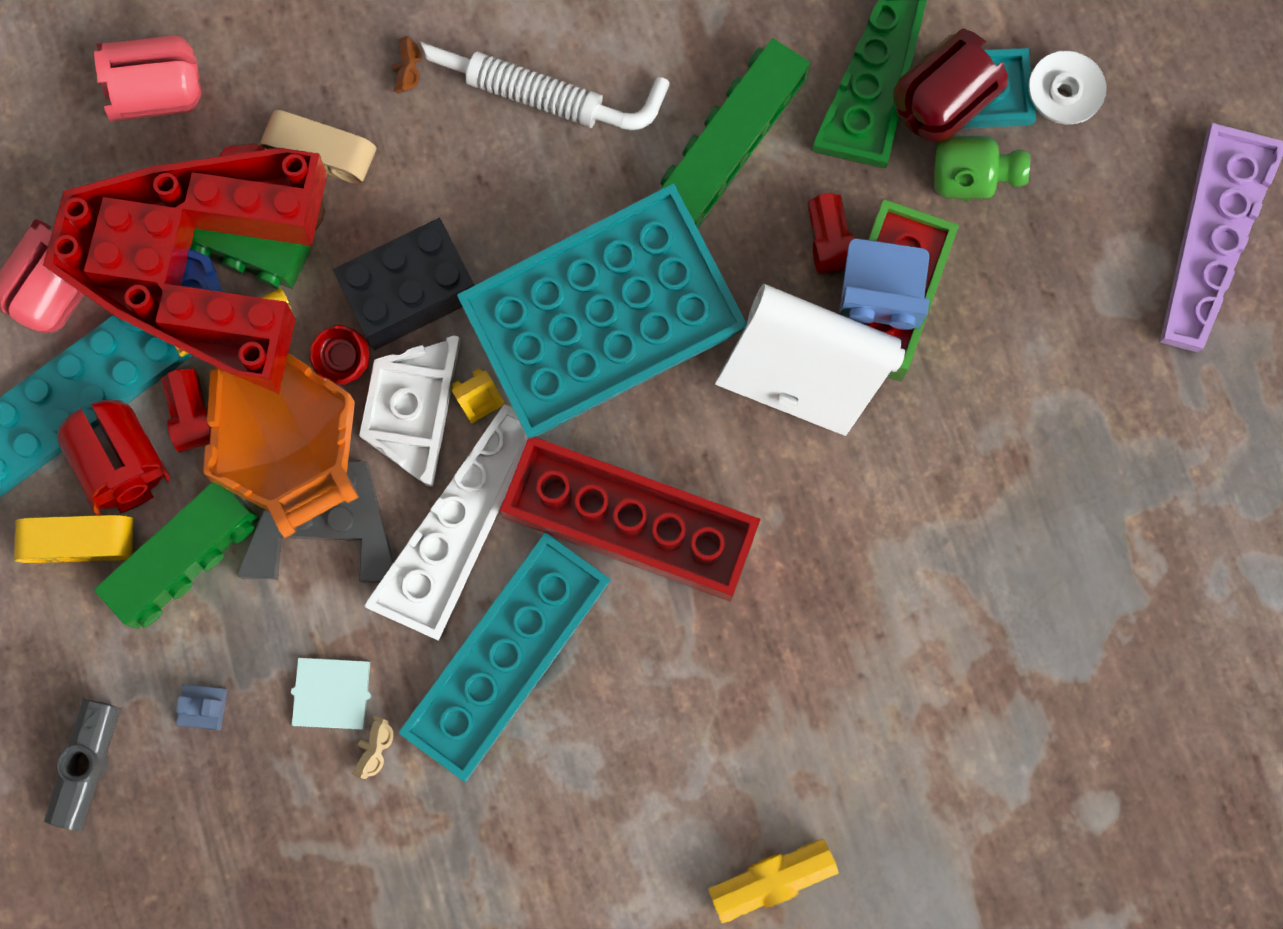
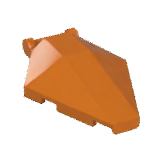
[203,353,359,538]

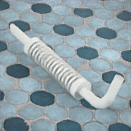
[419,41,670,131]

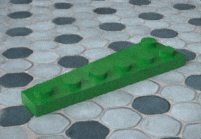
[812,0,927,169]

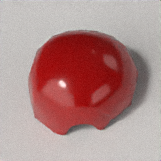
[309,325,370,385]

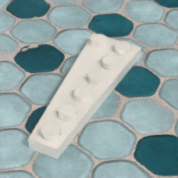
[364,404,528,641]

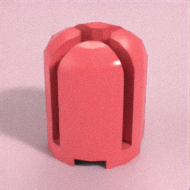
[94,35,202,122]
[0,218,84,333]

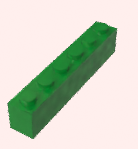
[649,38,811,229]

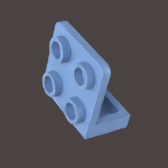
[839,239,930,329]

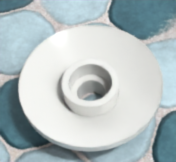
[1028,51,1106,125]

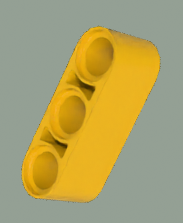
[13,515,134,563]

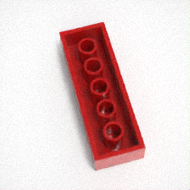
[500,437,761,602]

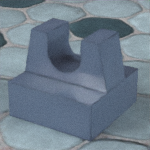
[176,684,228,730]

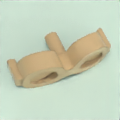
[351,715,394,779]

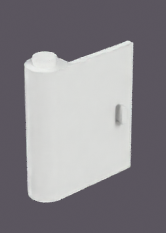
[715,284,905,436]

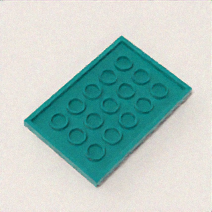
[457,183,747,439]

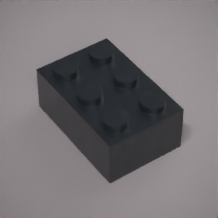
[333,217,475,350]

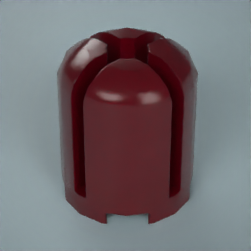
[893,28,1008,144]

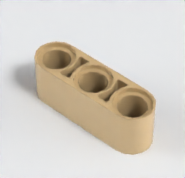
[259,110,376,185]

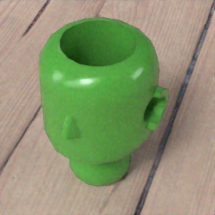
[934,136,1030,202]

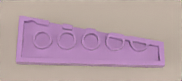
[1159,123,1283,353]

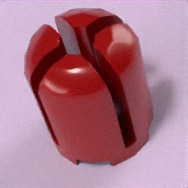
[57,400,170,516]

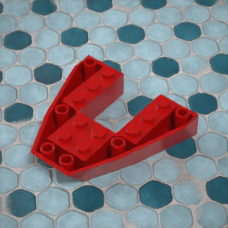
[43,148,327,394]

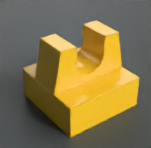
[451,368,505,424]

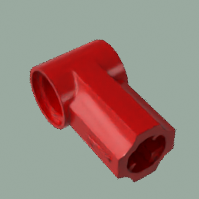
[807,193,855,275]
[161,369,211,453]

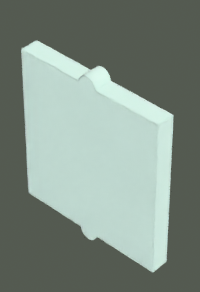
[291,658,372,730]

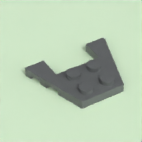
[238,461,394,583]

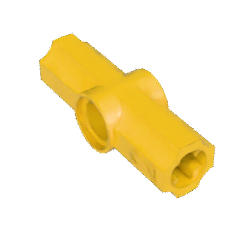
[708,838,839,923]

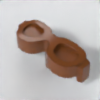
[392,36,422,93]

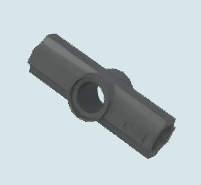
[44,699,121,831]

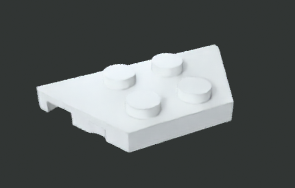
[359,336,461,487]

